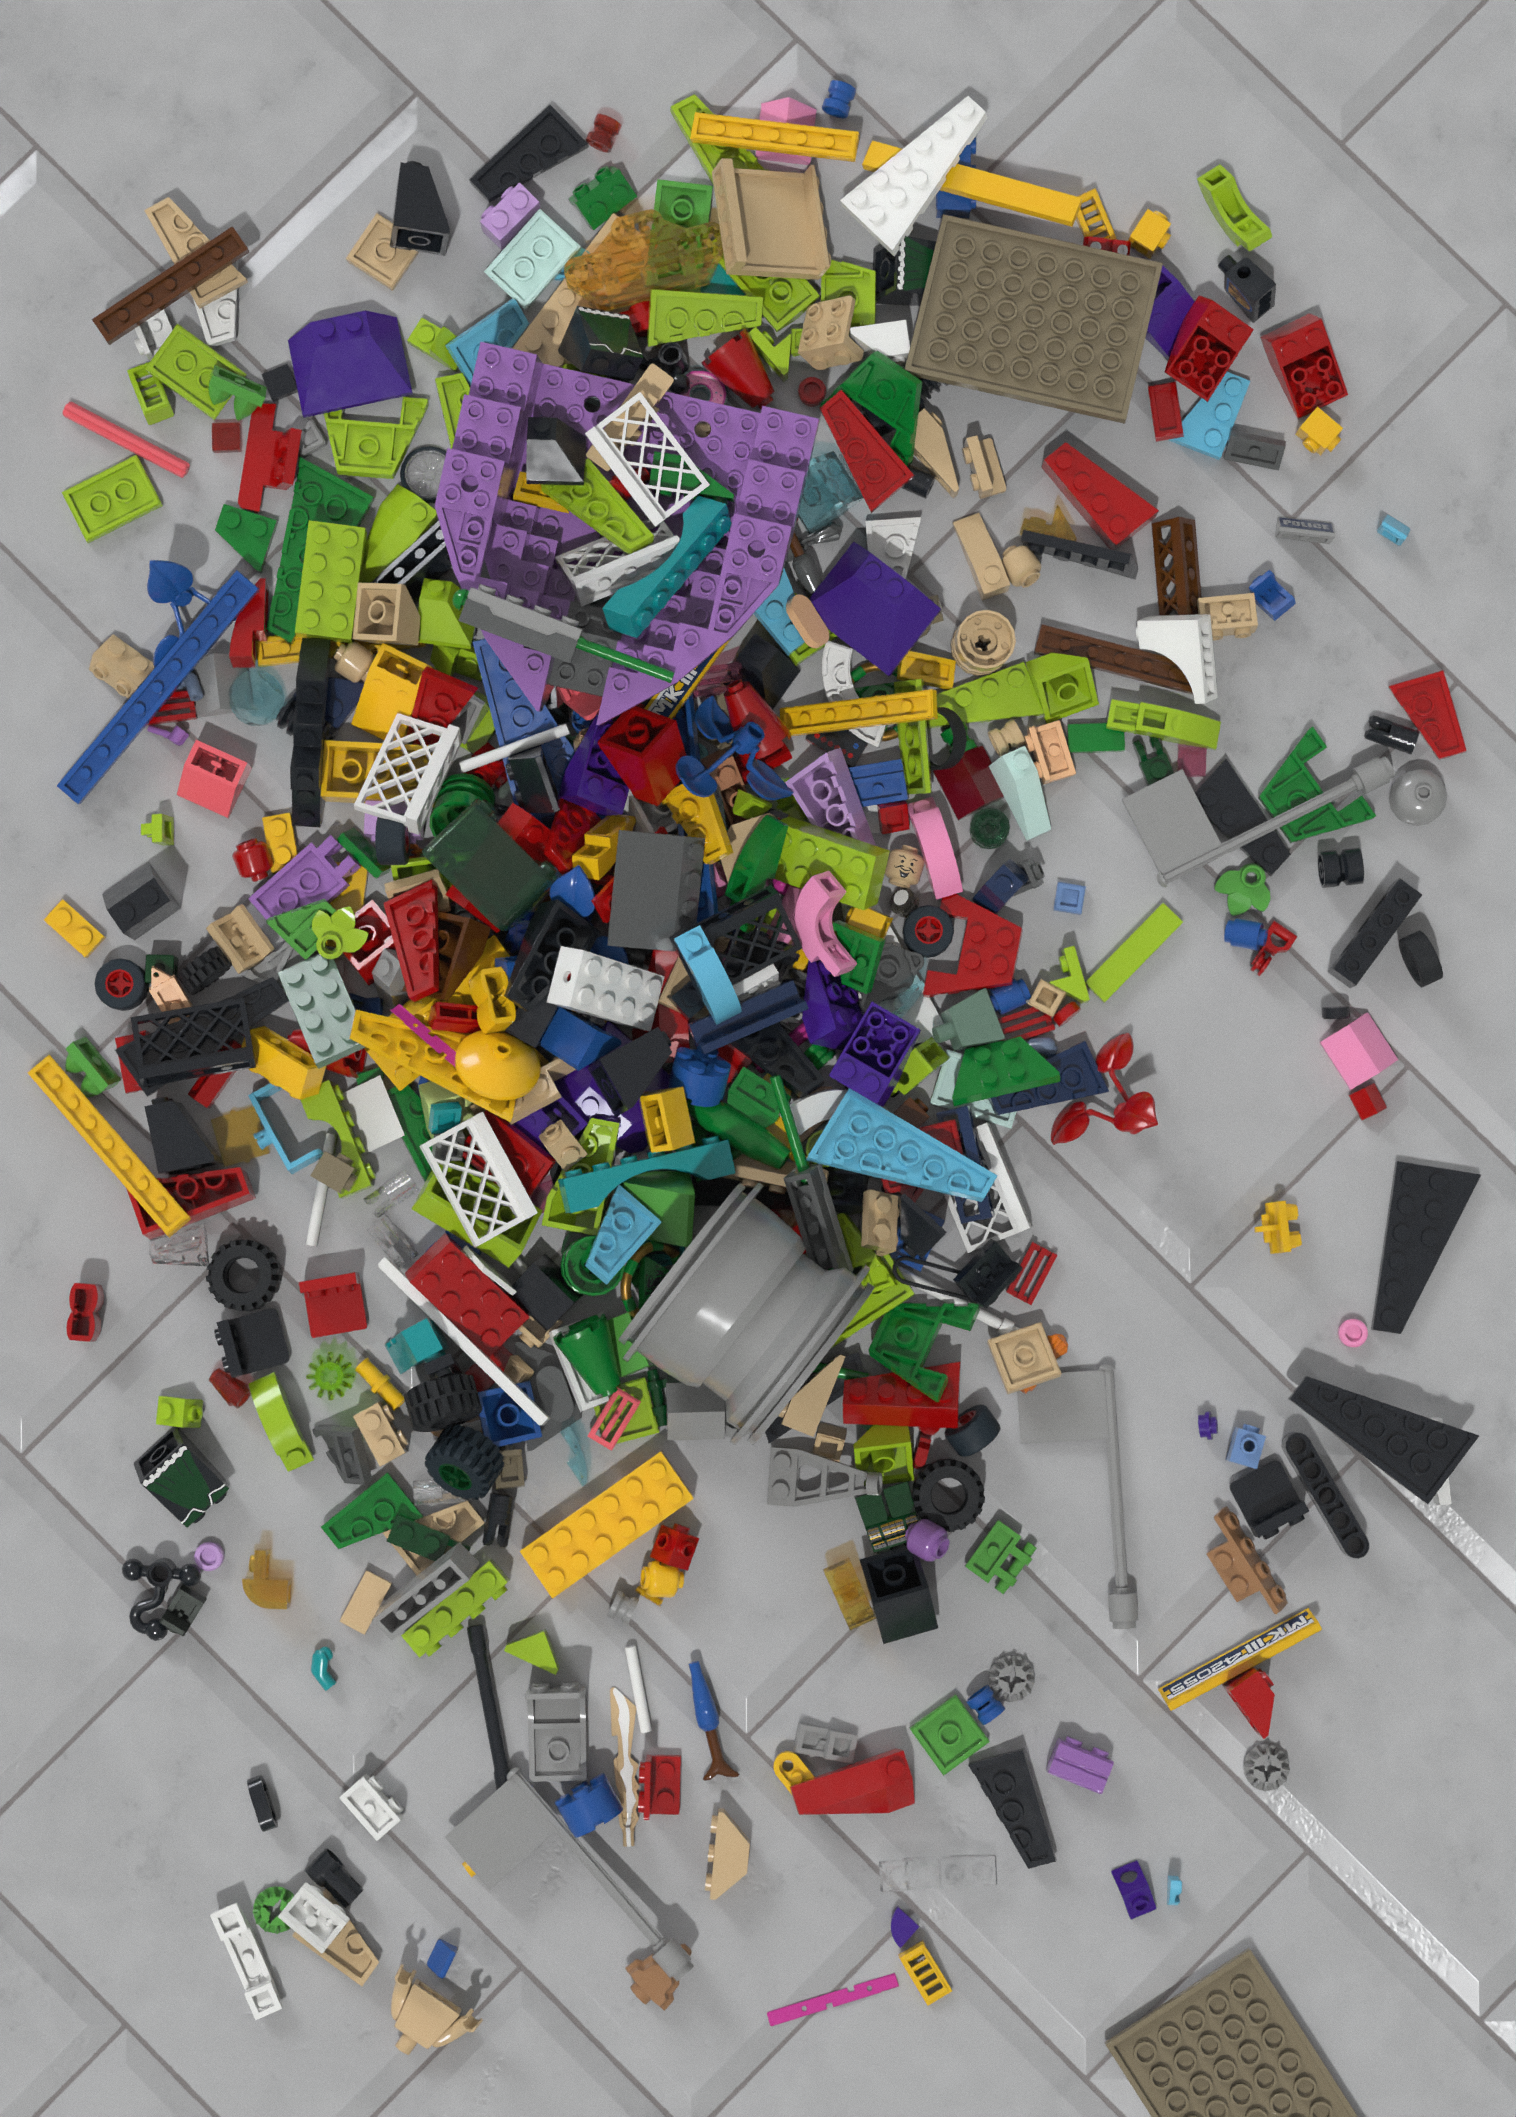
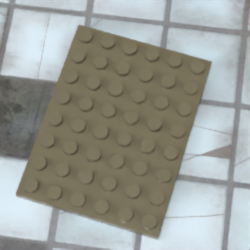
[905,214,1163,424]
[1104,1948,1358,2117]

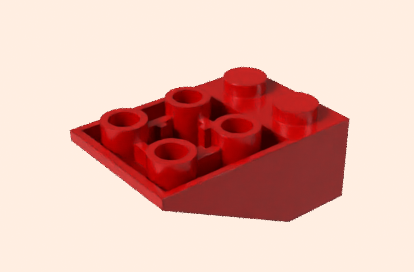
[1164,295,1254,402]
[1260,313,1348,419]

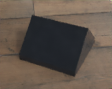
[506,1253,584,1331]

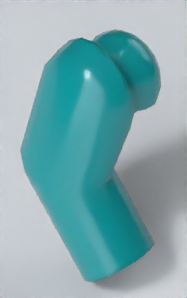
[311,1647,337,1691]

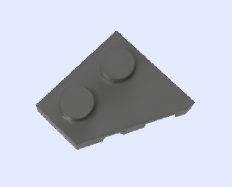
[312,1425,373,1485]

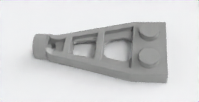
[767,1447,883,1507]

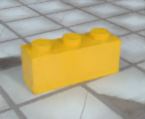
[241,1026,326,1100]

